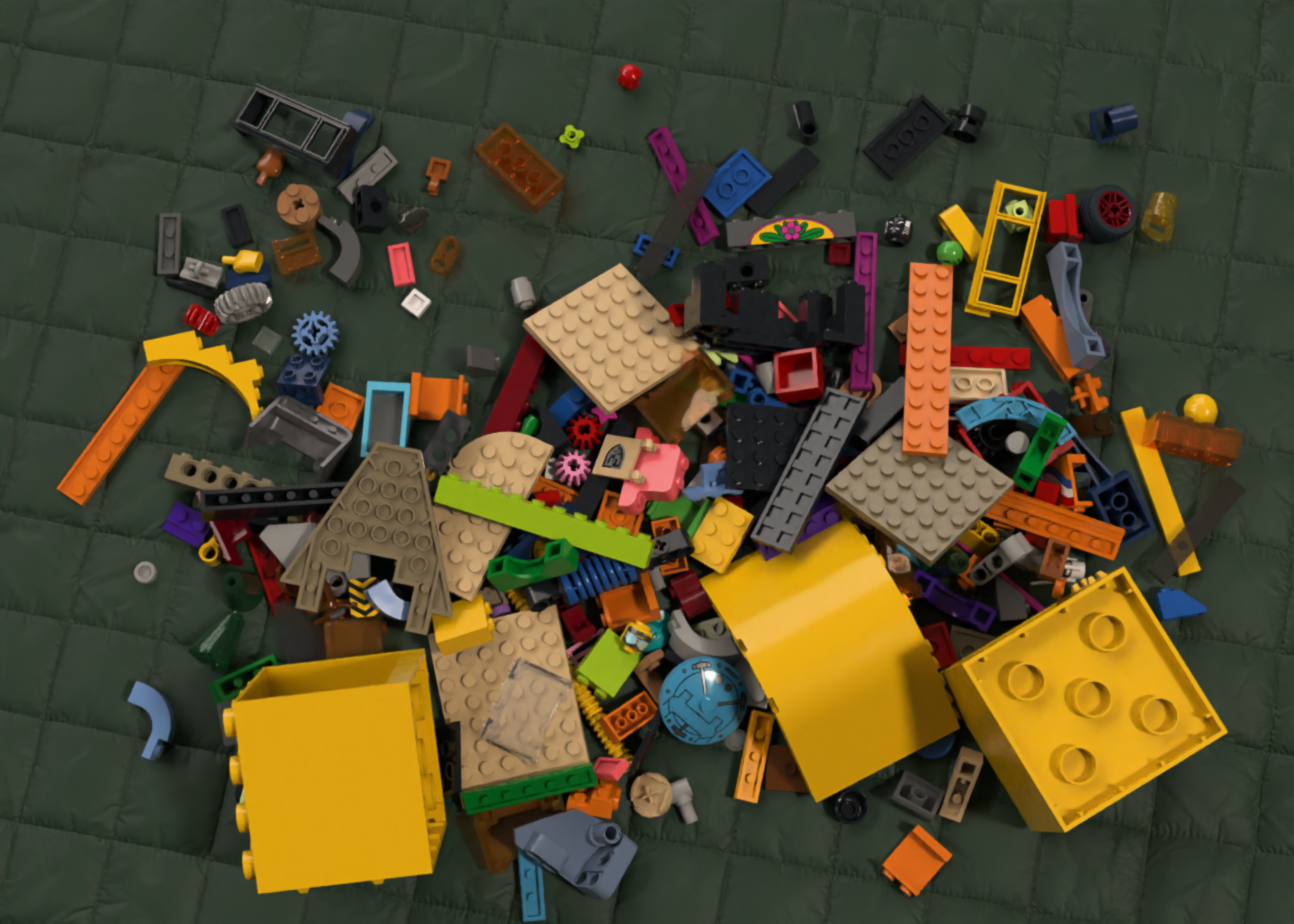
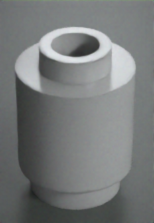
[510,277,536,310]

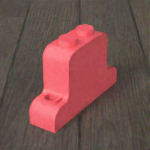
[618,427,689,516]

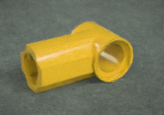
[199,534,223,567]

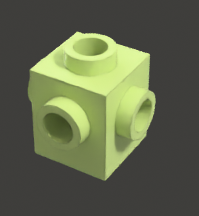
[1002,200,1034,234]

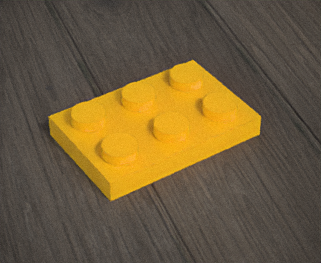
[690,497,757,575]

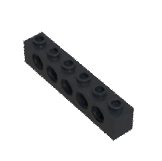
[422,409,472,497]

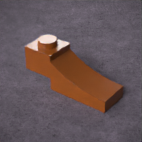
[1037,537,1071,583]

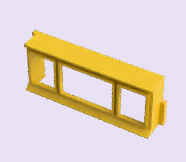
[964,180,1047,320]

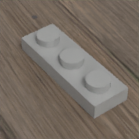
[337,145,398,205]

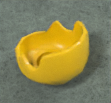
[1183,394,1218,429]

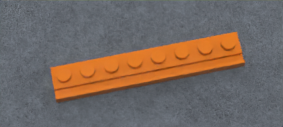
[56,364,185,507]
[984,490,1125,561]

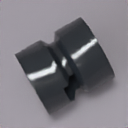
[951,104,987,143]

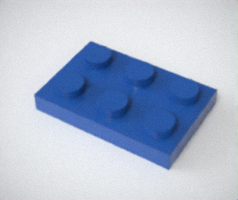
[697,148,772,220]

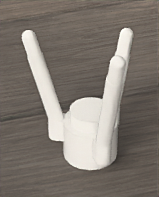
[1030,548,1085,586]

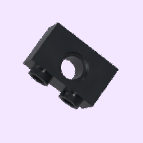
[355,184,390,234]
[724,255,769,291]

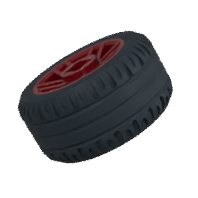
[1078,184,1137,243]

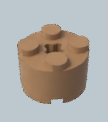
[277,184,324,233]

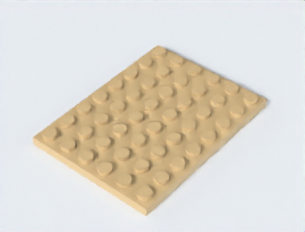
[428,604,590,809]

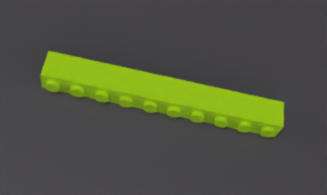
[434,472,656,569]

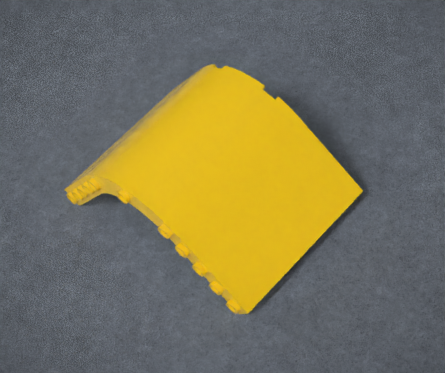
[699,508,960,803]

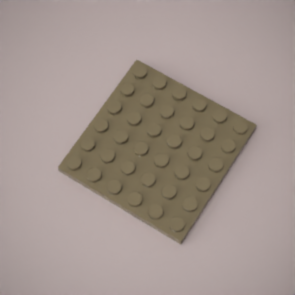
[825,417,1015,567]

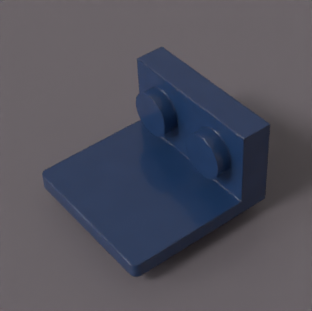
[276,355,331,406]

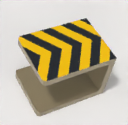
[348,577,382,621]

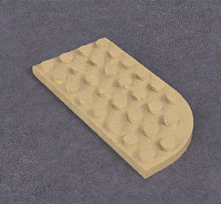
[394,432,554,603]

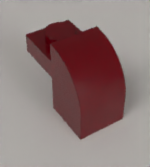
[557,603,597,643]

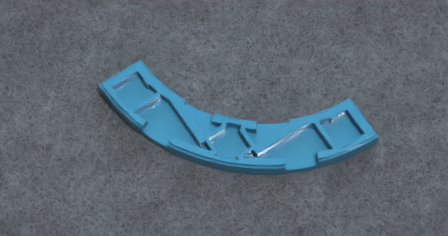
[954,396,1077,447]

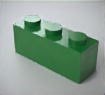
[207,654,278,705]

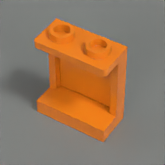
[595,572,662,633]

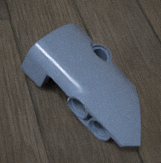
[513,809,638,900]

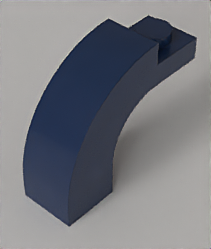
[324,109,375,179]

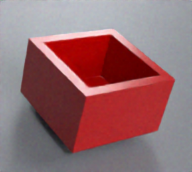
[773,347,824,403]

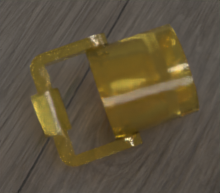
[1141,192,1179,242]

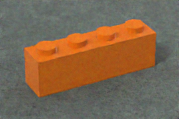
[1018,294,1087,384]

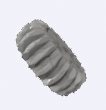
[214,282,273,325]

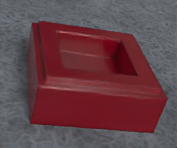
[828,243,851,266]

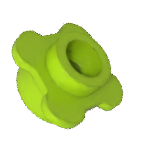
[560,125,584,149]

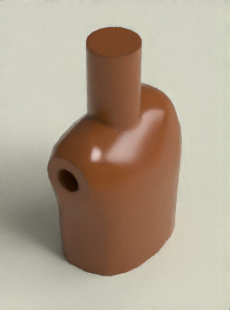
[255,148,287,187]

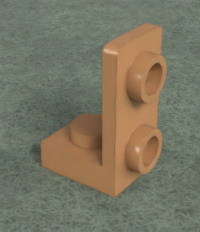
[633,648,665,704]

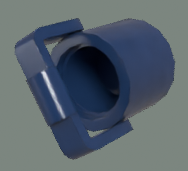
[1089,103,1138,144]

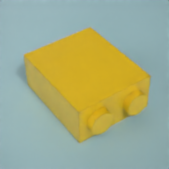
[432,593,496,656]

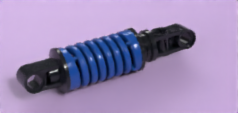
[523,528,695,612]

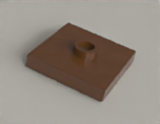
[765,745,810,793]

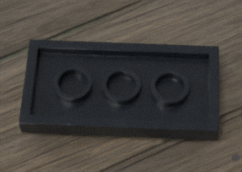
[862,94,952,181]

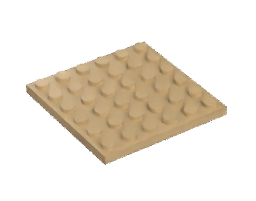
[522,263,705,416]

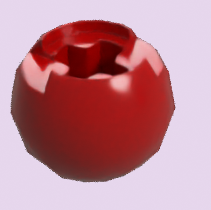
[617,64,643,90]

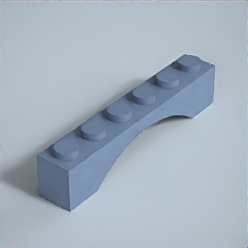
[1046,242,1106,369]

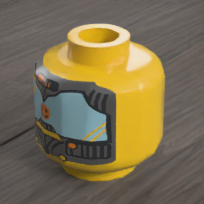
[620,620,653,655]

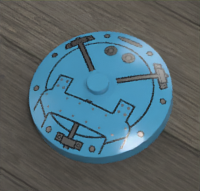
[658,656,748,745]

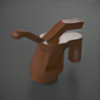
[304,580,358,625]

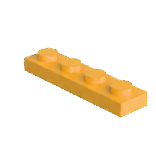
[733,710,775,804]

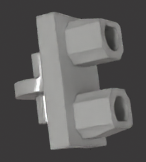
[179,257,224,289]

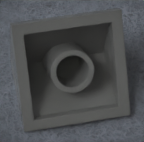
[889,770,945,822]

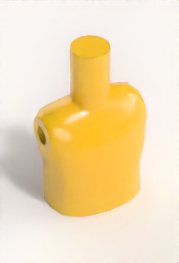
[222,250,263,273]

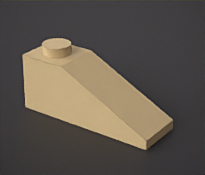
[939,746,984,823]

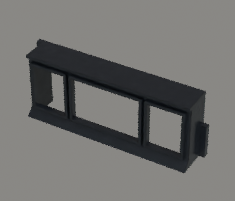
[229,83,360,179]

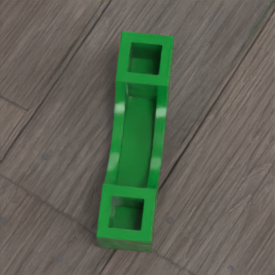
[487,538,579,592]

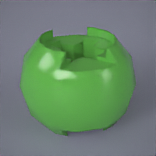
[936,241,964,266]

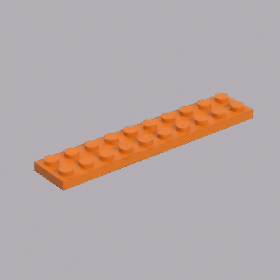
[902,262,953,458]

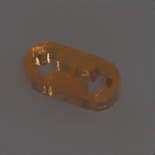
[430,236,460,275]

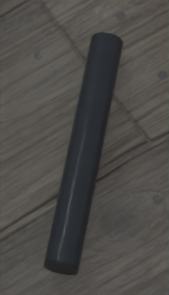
[166,277,222,301]

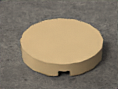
[630,772,673,818]

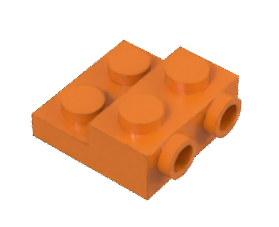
[566,779,622,819]

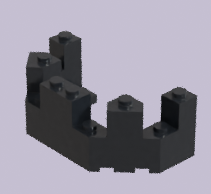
[684,260,866,359]

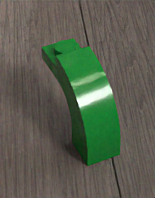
[1012,411,1068,492]

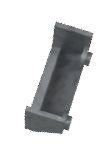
[242,395,353,484]

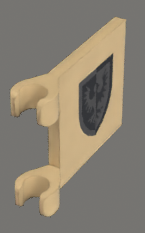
[592,434,658,485]

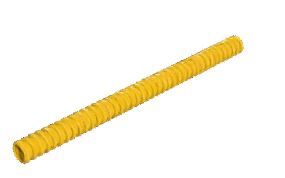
[496,552,633,773]

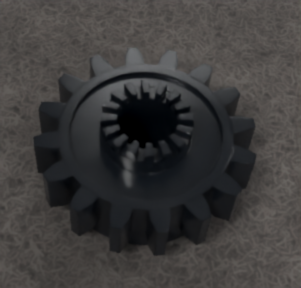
[972,419,1020,459]

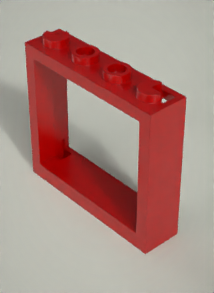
[954,380,1075,490]

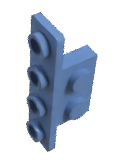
[681,461,743,501]

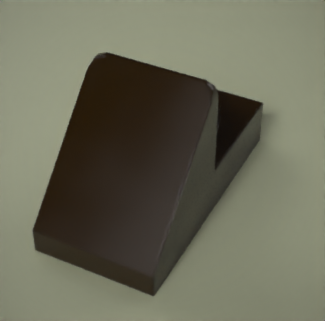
[1067,413,1114,442]

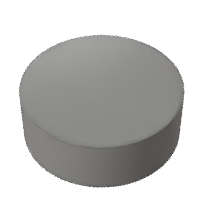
[1005,431,1029,454]
[134,561,158,584]

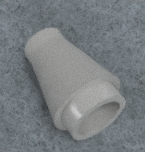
[755,361,775,395]

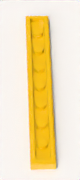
[1119,406,1201,578]

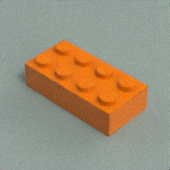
[651,516,689,577]
[599,690,658,745]

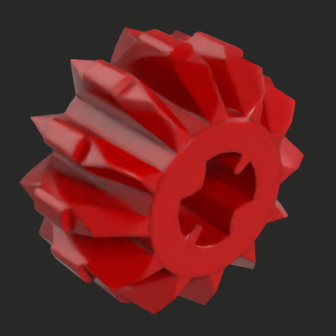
[183,304,221,336]
[567,413,604,451]

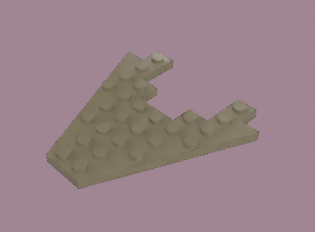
[280,441,454,635]

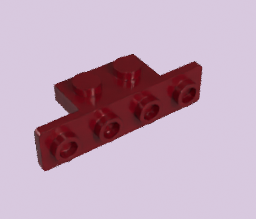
[196,489,252,567]

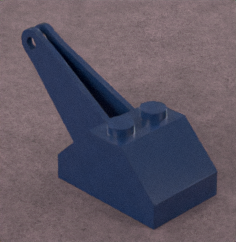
[1070,434,1157,550]

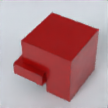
[1043,194,1083,244]

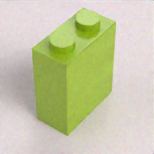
[573,628,643,700]

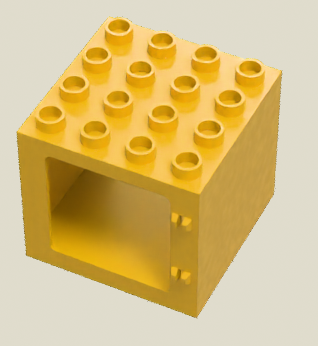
[939,566,1228,833]
[223,648,447,894]

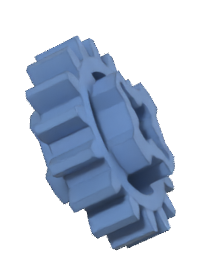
[292,311,340,357]

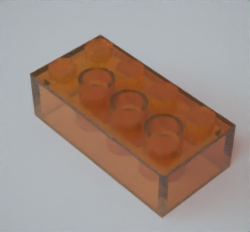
[475,122,566,214]
[1141,411,1243,468]

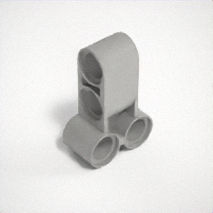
[970,532,1034,585]

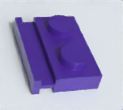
[161,501,212,549]

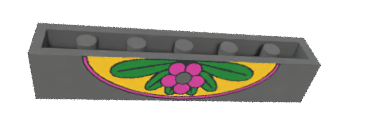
[726,210,856,254]

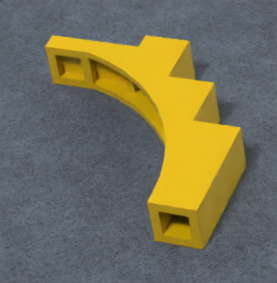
[143,330,264,421]

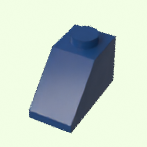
[549,385,594,428]
[1153,587,1207,623]

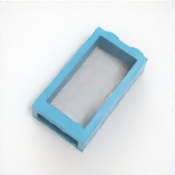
[360,381,411,461]

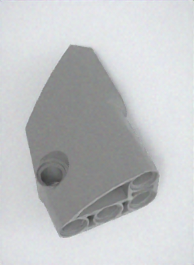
[259,523,371,597]

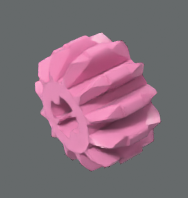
[554,450,591,487]

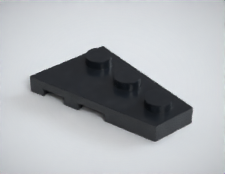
[435,721,462,797]

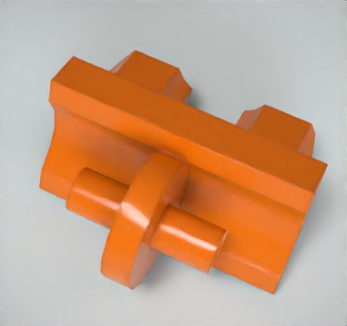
[1070,373,1109,416]

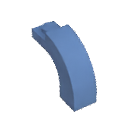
[362,579,411,621]
[128,681,176,761]

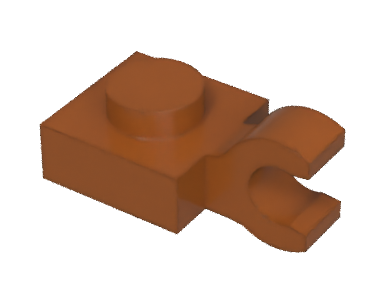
[426,156,452,197]

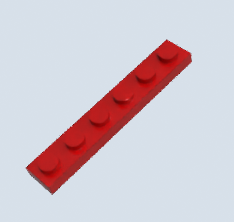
[899,344,1030,371]

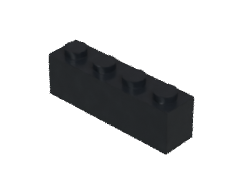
[848,376,905,452]

